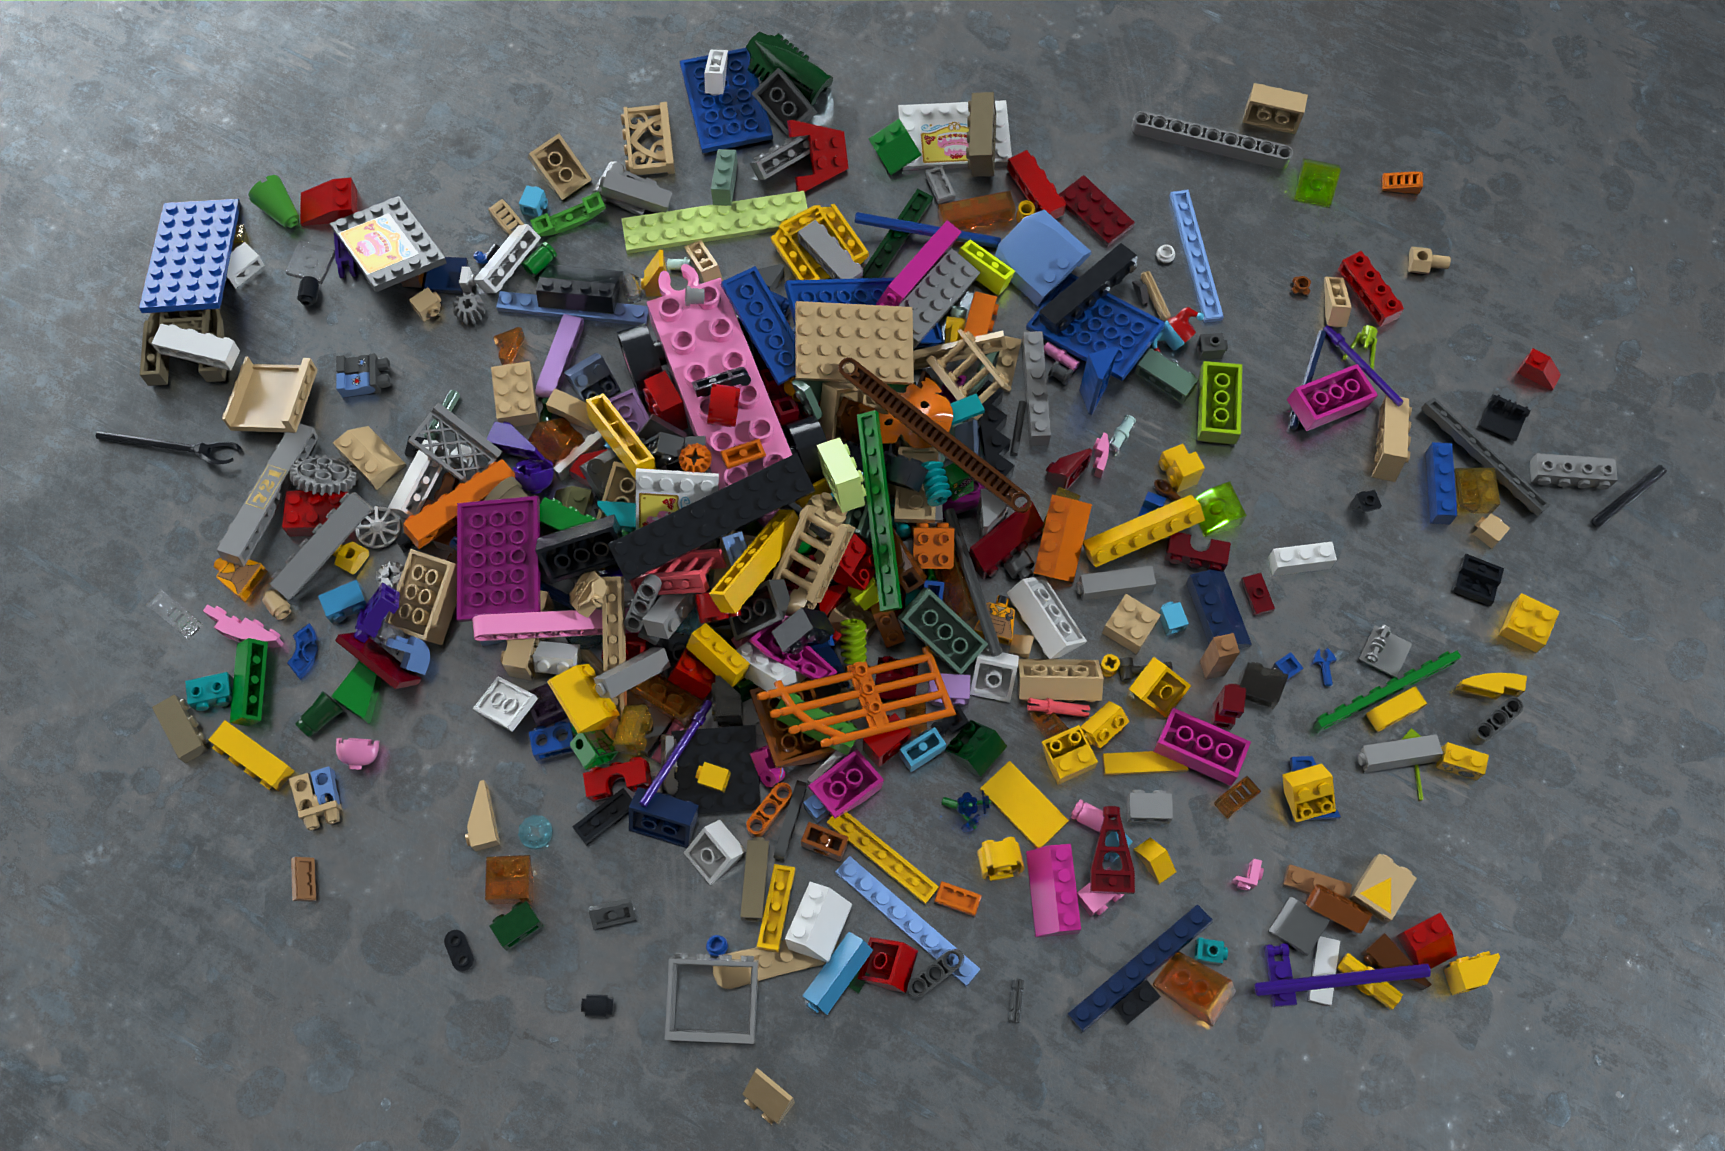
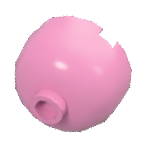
[336,738,380,770]

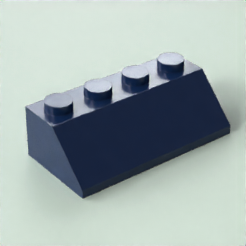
[1186,570,1252,649]

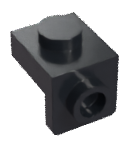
[1350,490,1382,513]

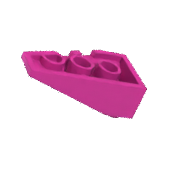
[750,621,838,680]

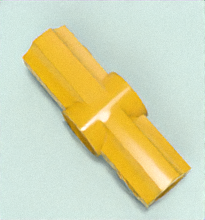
[1337,953,1403,1010]

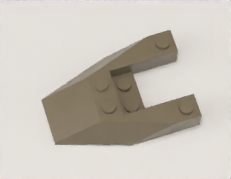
[140,309,227,386]

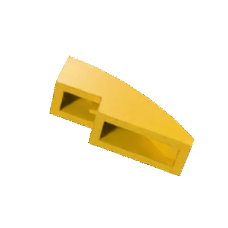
[1456,673,1527,700]

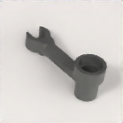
[1118,657,1173,681]

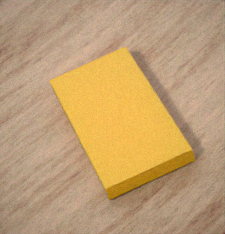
[980,761,1069,849]

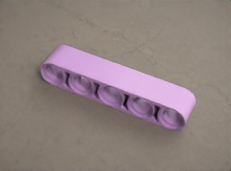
[535,314,584,398]

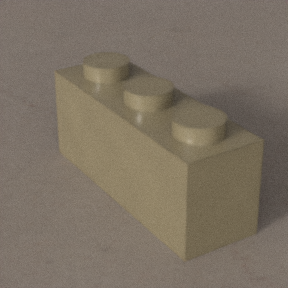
[152,694,209,763]

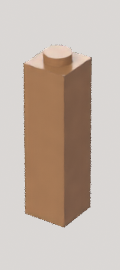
[1200,633,1240,680]

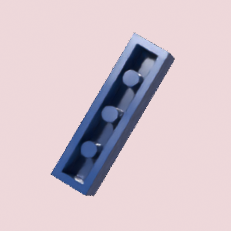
[1425,442,1458,525]

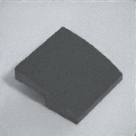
[1268,897,1331,956]

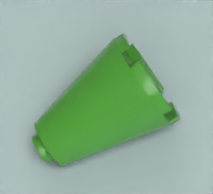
[248,175,299,228]

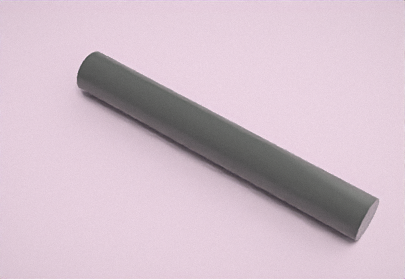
[1010,401,1026,456]

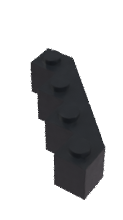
[976,380,1015,479]

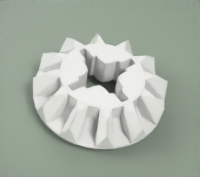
[375,561,404,590]

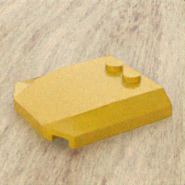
[771,204,869,280]

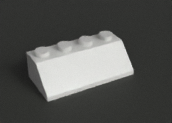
[1007,576,1087,659]

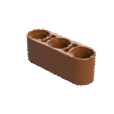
[1306,884,1373,934]

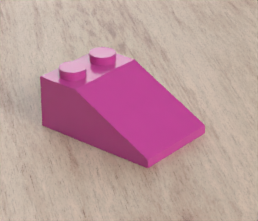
[808,749,884,819]

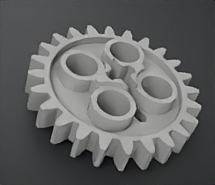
[290,455,357,495]

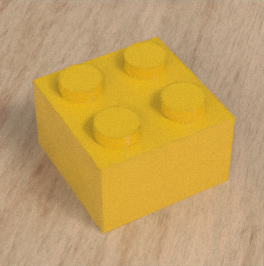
[1499,593,1560,653]

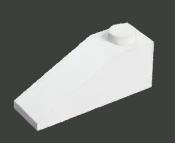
[704,50,728,95]

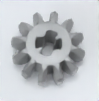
[453,292,486,325]

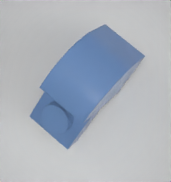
[386,636,430,675]

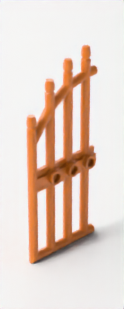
[757,646,956,747]

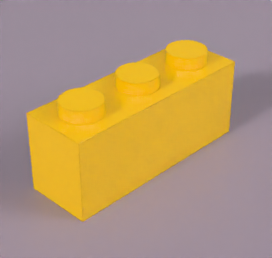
[686,623,750,688]

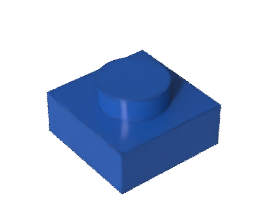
[1273,652,1304,681]

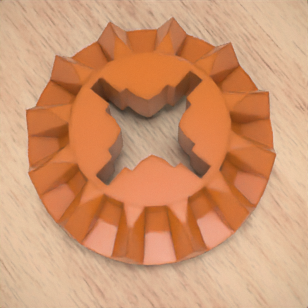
[679,443,712,473]

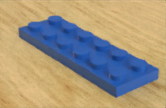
[720,266,796,385]

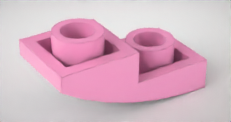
[1093,433,1109,479]

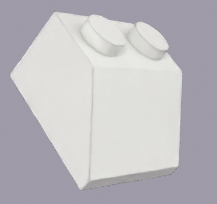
[970,649,1019,703]
[684,819,746,885]

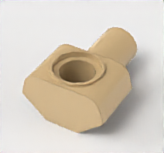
[1408,247,1451,275]

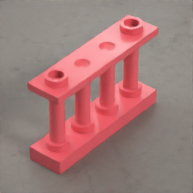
[630,548,727,595]

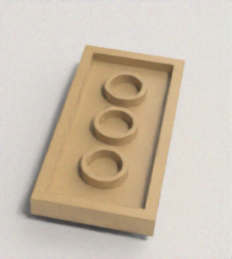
[894,447,939,523]

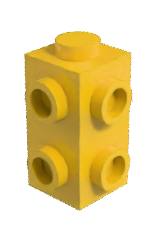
[1081,701,1130,748]

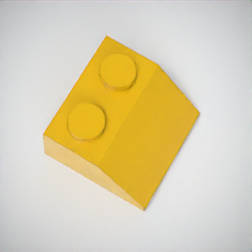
[1129,657,1191,718]

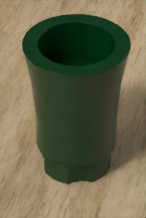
[295,691,344,738]

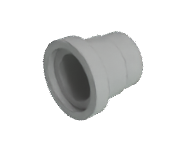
[685,286,705,306]

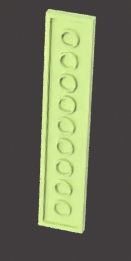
[621,191,808,254]

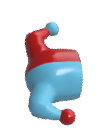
[1151,307,1204,352]

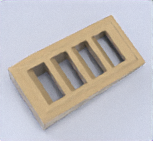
[488,199,525,236]

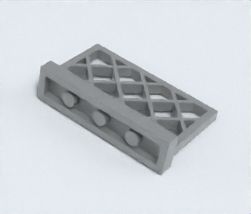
[408,402,503,483]

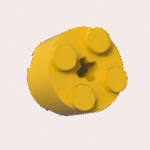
[977,837,1025,881]

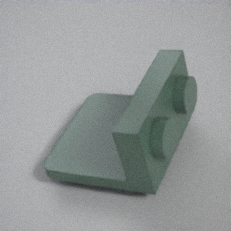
[791,380,831,420]

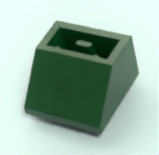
[945,720,1007,777]

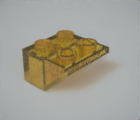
[1454,468,1500,514]
[612,704,653,756]

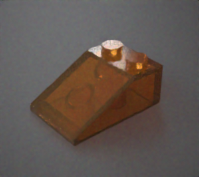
[1153,951,1236,1027]

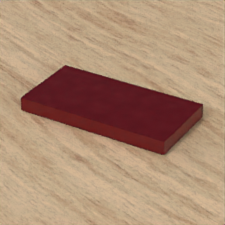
[335,632,421,689]

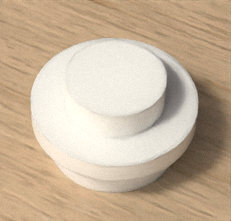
[1156,245,1175,263]

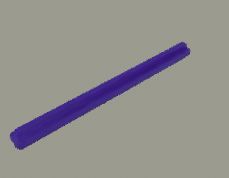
[1254,964,1431,996]

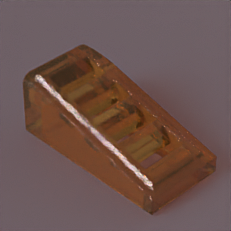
[1027,711,1069,739]
[1214,776,1261,819]

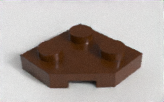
[836,397,875,444]

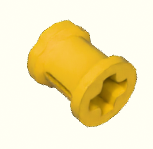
[1100,654,1120,678]

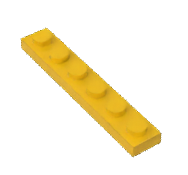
[827,812,939,905]

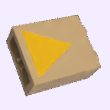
[1349,853,1417,924]

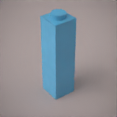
[803,932,873,1015]

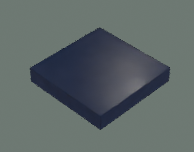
[424,257,468,294]

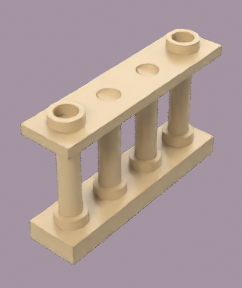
[926,329,1012,420]
[772,505,856,603]

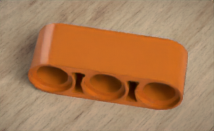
[746,782,792,838]

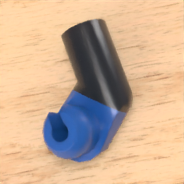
[474,244,500,264]

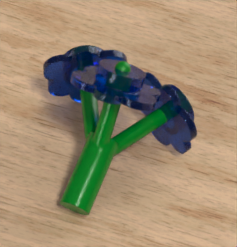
[941,790,991,832]

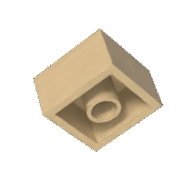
[1102,594,1161,655]

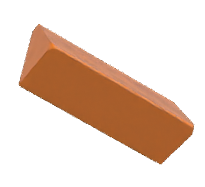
[721,439,766,469]

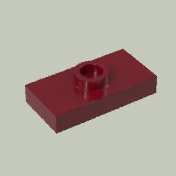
[1241,573,1275,616]

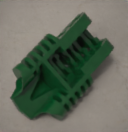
[746,32,833,106]

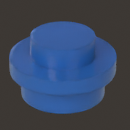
[706,935,728,957]

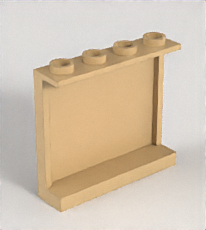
[222,357,318,433]

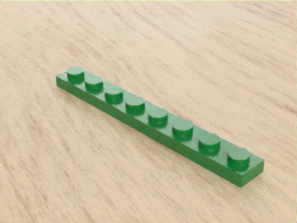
[1313,650,1461,733]

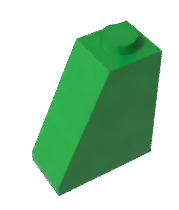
[331,661,382,724]

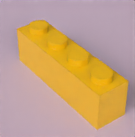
[208,720,295,791]

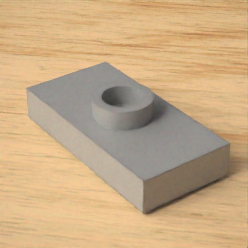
[925,166,956,204]

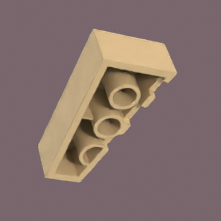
[1372,395,1412,482]

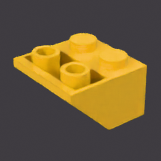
[1041,725,1098,785]
[1282,763,1336,822]
[1443,951,1500,995]

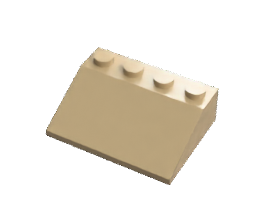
[384,549,457,645]

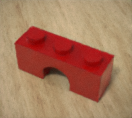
[583,757,652,802]

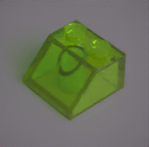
[1294,158,1341,205]
[1195,481,1247,537]

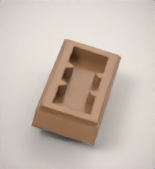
[291,857,316,902]

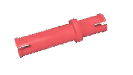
[1027,697,1090,718]

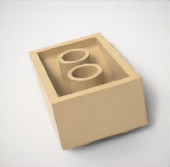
[528,133,592,200]
[743,1068,795,1125]

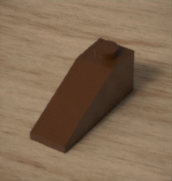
[1361,933,1432,990]

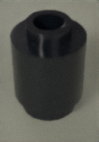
[297,276,319,306]
[581,994,613,1017]

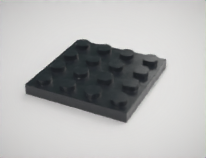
[671,725,761,814]

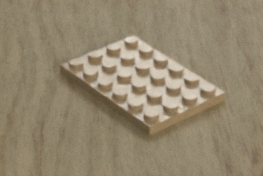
[795,301,914,385]

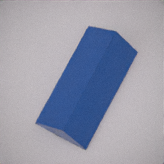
[1079,347,1119,415]

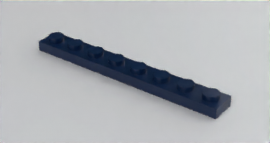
[1068,904,1213,1032]

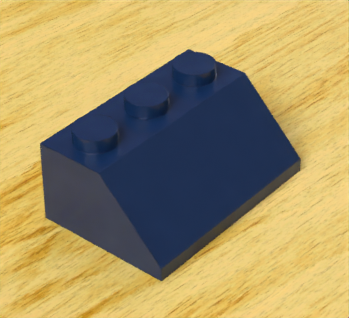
[629,787,699,848]

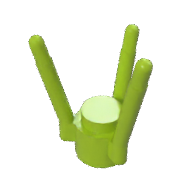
[1342,325,1378,370]

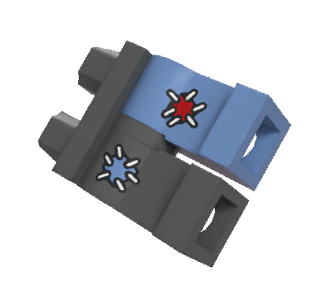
[336,353,390,398]

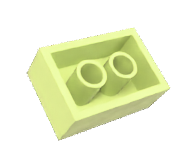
[817,437,867,513]

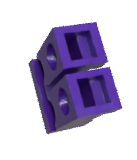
[354,582,400,643]

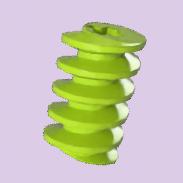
[840,619,867,664]

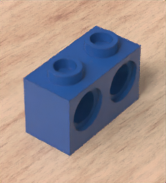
[529,721,575,761]

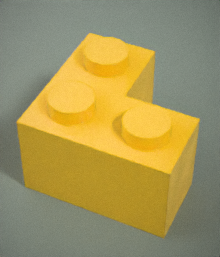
[1159,443,1205,492]

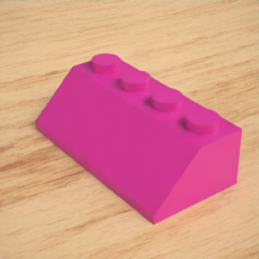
[1026,844,1081,937]

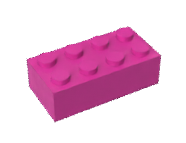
[1287,364,1378,431]
[1153,708,1251,786]

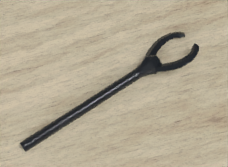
[95,431,241,465]

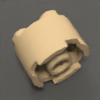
[806,492,848,540]

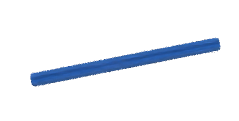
[854,212,1001,248]

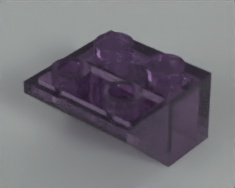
[528,683,568,727]

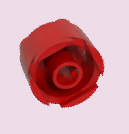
[707,384,740,427]
[695,592,741,624]

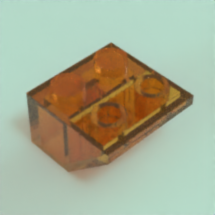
[528,418,585,466]
[485,855,533,905]

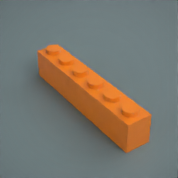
[403,459,516,549]

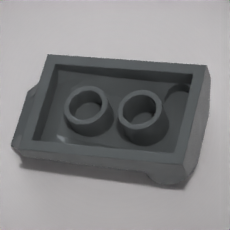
[579,438,646,501]

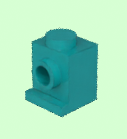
[1194,937,1228,966]

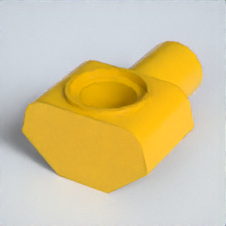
[332,541,369,575]

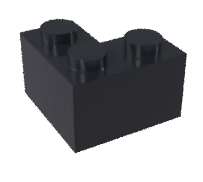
[772,607,835,654]

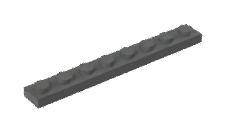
[1421,398,1550,516]

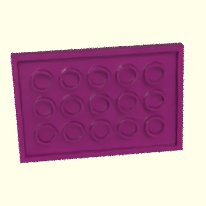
[457,496,541,622]

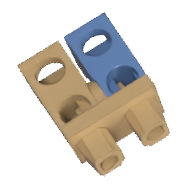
[289,766,342,831]

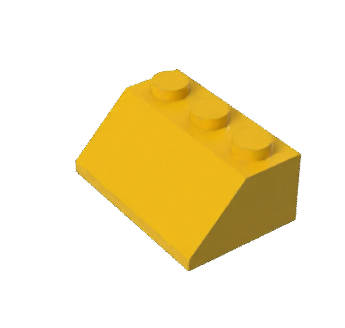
[547,664,620,734]

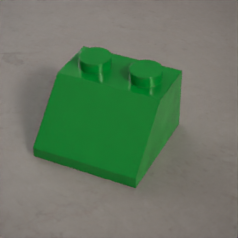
[868,119,922,175]

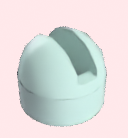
[951,306,967,318]

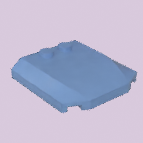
[995,210,1092,308]

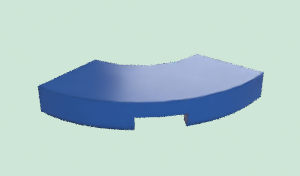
[287,623,318,680]

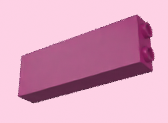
[876,220,961,306]

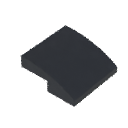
[1452,554,1504,606]

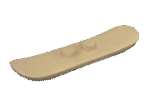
[713,940,839,989]

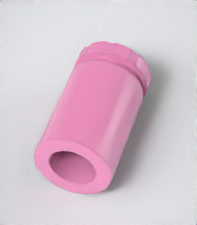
[1071,799,1111,833]

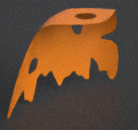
[879,377,953,449]

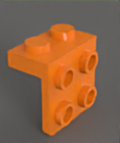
[911,522,954,569]

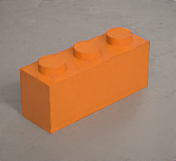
[961,291,999,340]

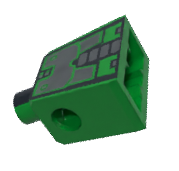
[570,726,621,770]

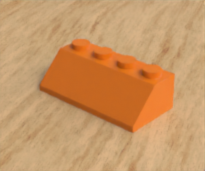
[1034,494,1092,582]

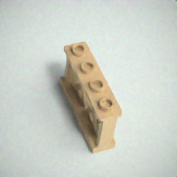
[621,102,675,175]

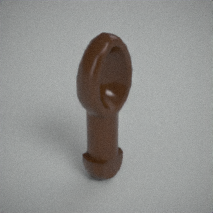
[1154,479,1184,501]

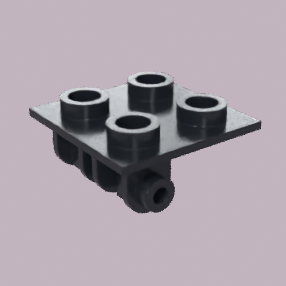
[1479,394,1531,441]

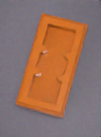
[934,881,982,917]

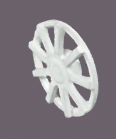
[355,506,401,549]

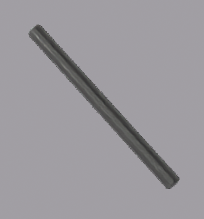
[944,508,1002,657]

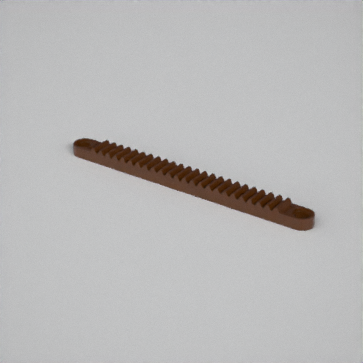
[838,357,1032,513]

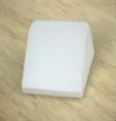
[449,444,478,468]

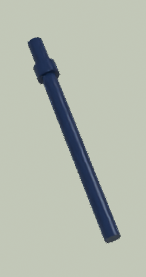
[1290,330,1326,430]

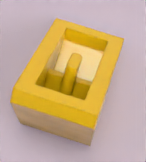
[1133,837,1176,884]

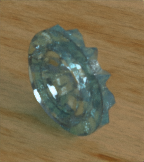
[518,815,553,849]

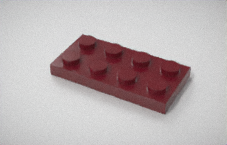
[1059,175,1135,247]

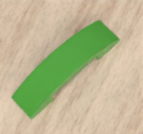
[530,191,606,237]

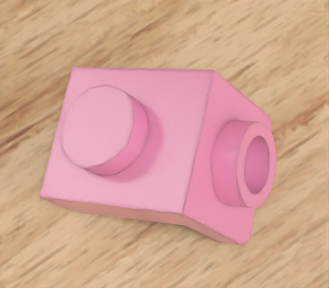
[1232,859,1264,891]

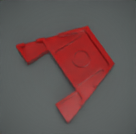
[787,120,849,192]

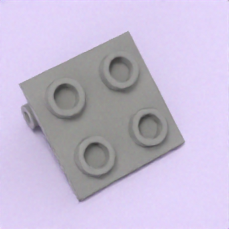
[1359,625,1412,677]

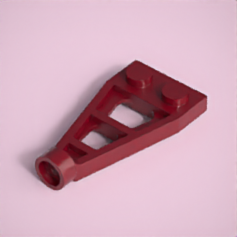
[1090,806,1135,894]

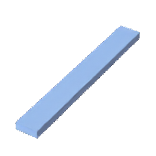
[1169,190,1224,323]

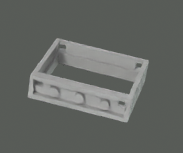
[665,953,759,1044]

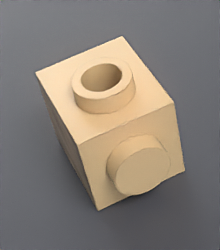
[409,287,443,322]
[1473,513,1510,549]

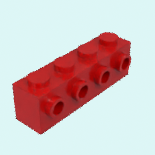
[1007,150,1066,219]
[1338,251,1404,327]

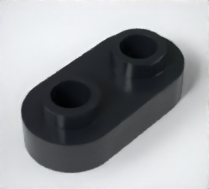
[444,930,475,973]

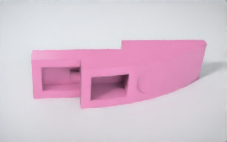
[203,604,284,648]

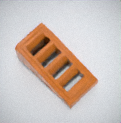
[1382,171,1423,194]

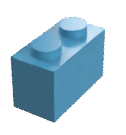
[318,579,368,623]

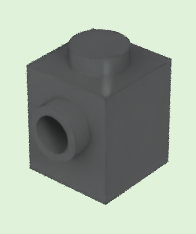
[1197,333,1228,360]

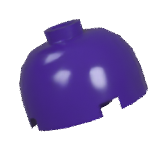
[513,458,554,494]

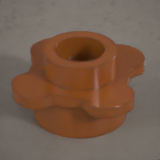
[1291,276,1311,295]

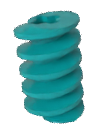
[922,461,952,506]

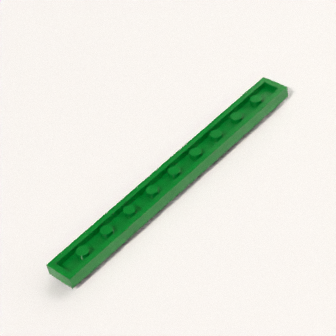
[857,410,902,613]

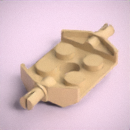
[569,571,609,618]

